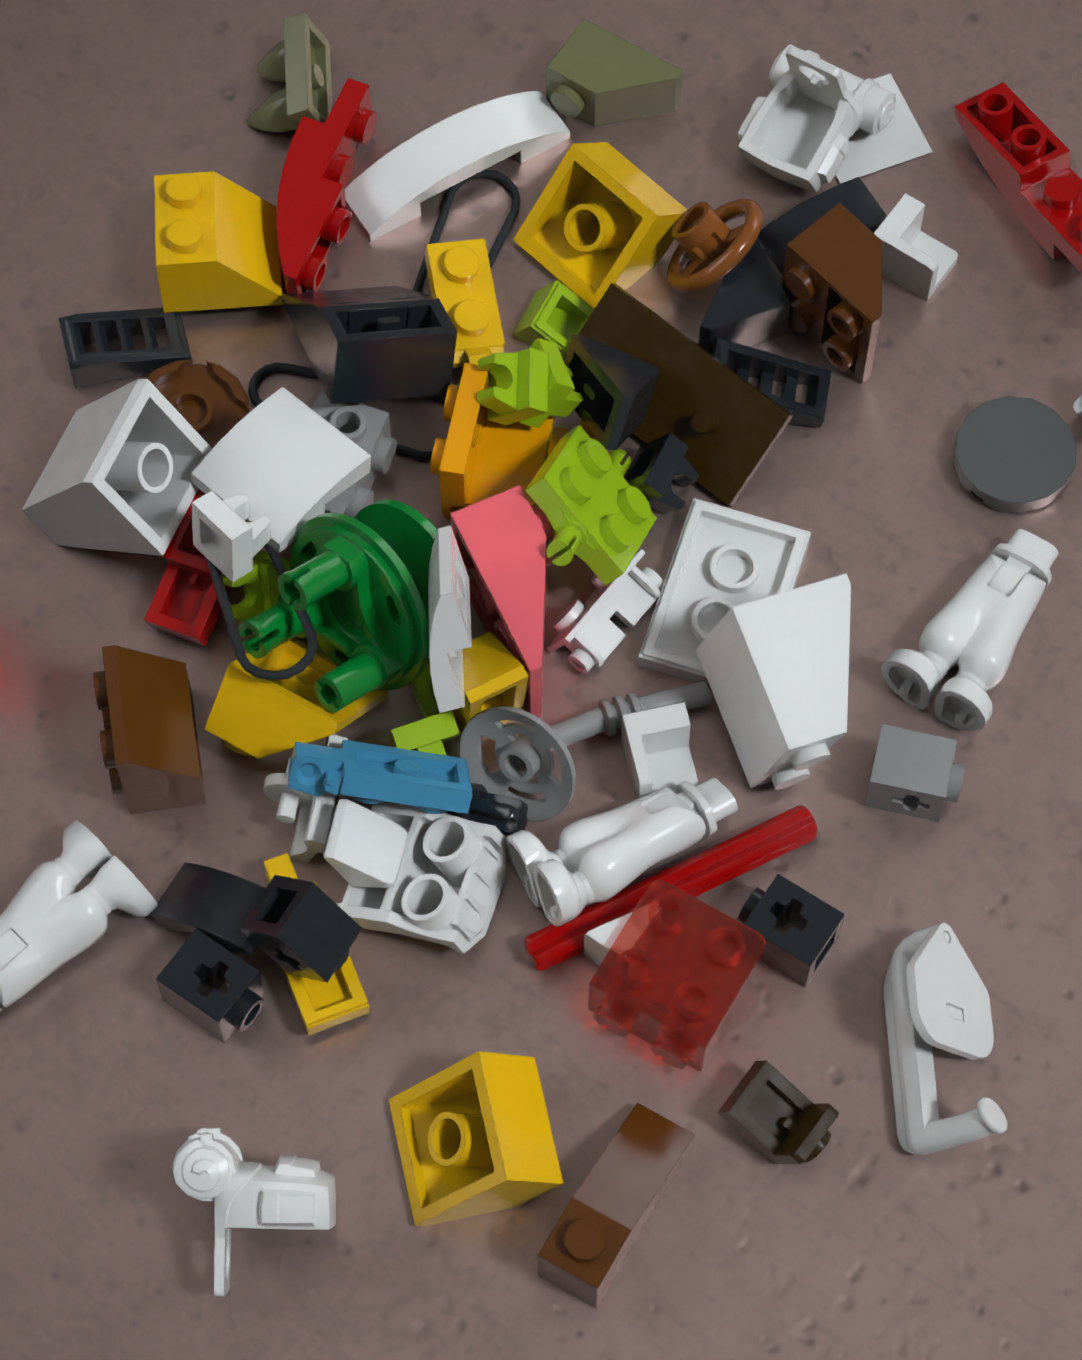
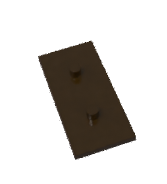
[563,283,793,506]

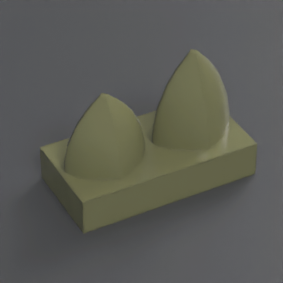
[246,12,333,132]

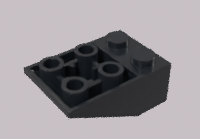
[282,286,457,405]

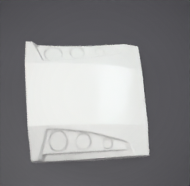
[336,801,506,953]

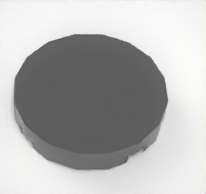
[953,396,1077,513]

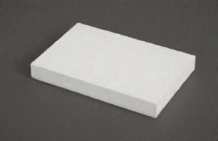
[638,498,811,687]

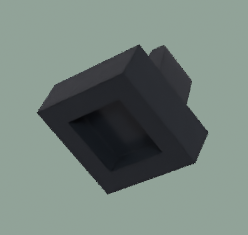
[624,433,699,514]

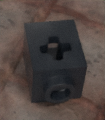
[737,874,845,988]
[239,875,363,983]
[156,928,264,1044]

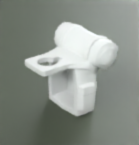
[738,44,896,193]
[172,1127,336,1297]

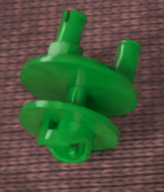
[238,499,467,713]

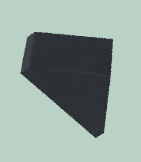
[698,237,790,352]
[564,334,661,450]

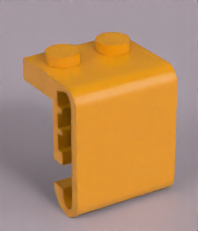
[430,363,598,540]

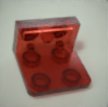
[588,880,766,1073]

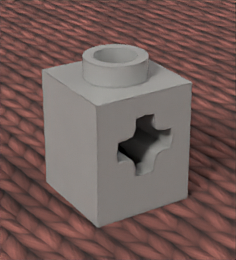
[864,724,965,822]

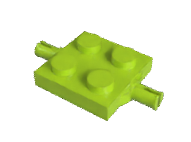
[525,425,657,586]

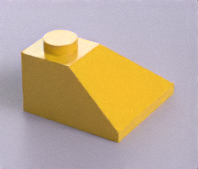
[204,638,389,759]

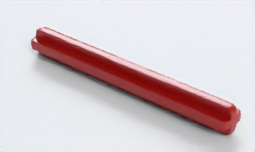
[524,805,818,971]

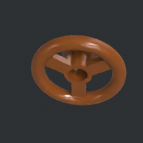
[667,198,763,293]

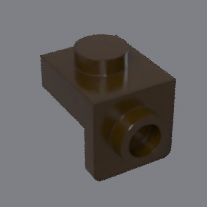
[717,1060,839,1165]

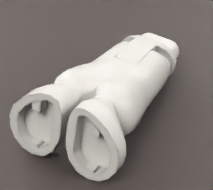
[881,529,1059,731]
[505,777,738,927]
[0,820,158,1012]

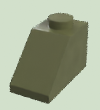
[546,19,683,127]

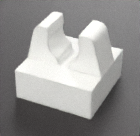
[192,491,271,582]

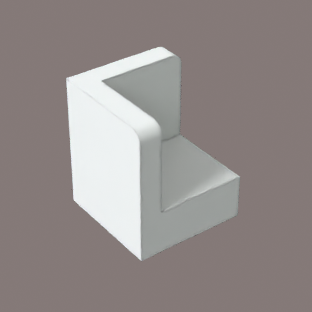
[874,193,958,301]
[621,702,699,798]

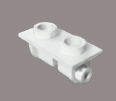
[545,549,663,674]

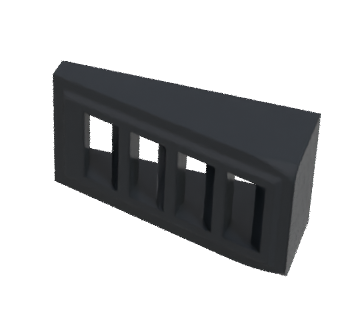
[58,308,193,389]
[709,338,832,427]

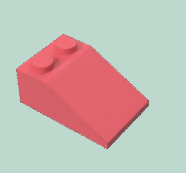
[450,485,553,719]

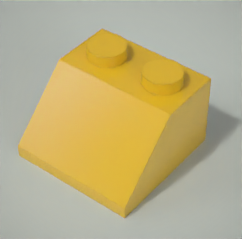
[513,142,688,309]
[154,171,283,313]
[388,1051,564,1227]

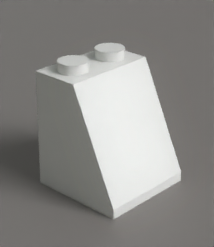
[21,378,212,556]
[696,573,851,789]

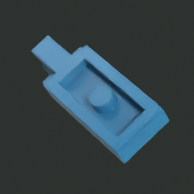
[288,739,473,814]

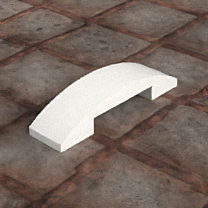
[344,90,570,242]

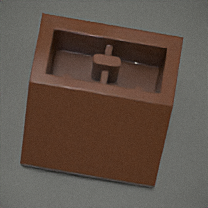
[782,202,882,384]
[93,645,206,814]

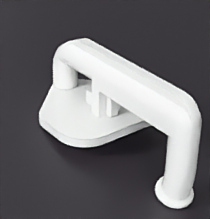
[883,923,1007,1156]

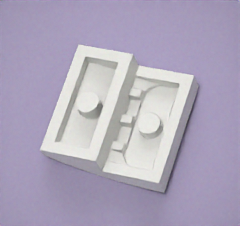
[191,387,371,553]
[428,525,472,713]

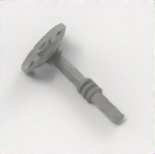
[459,680,711,822]

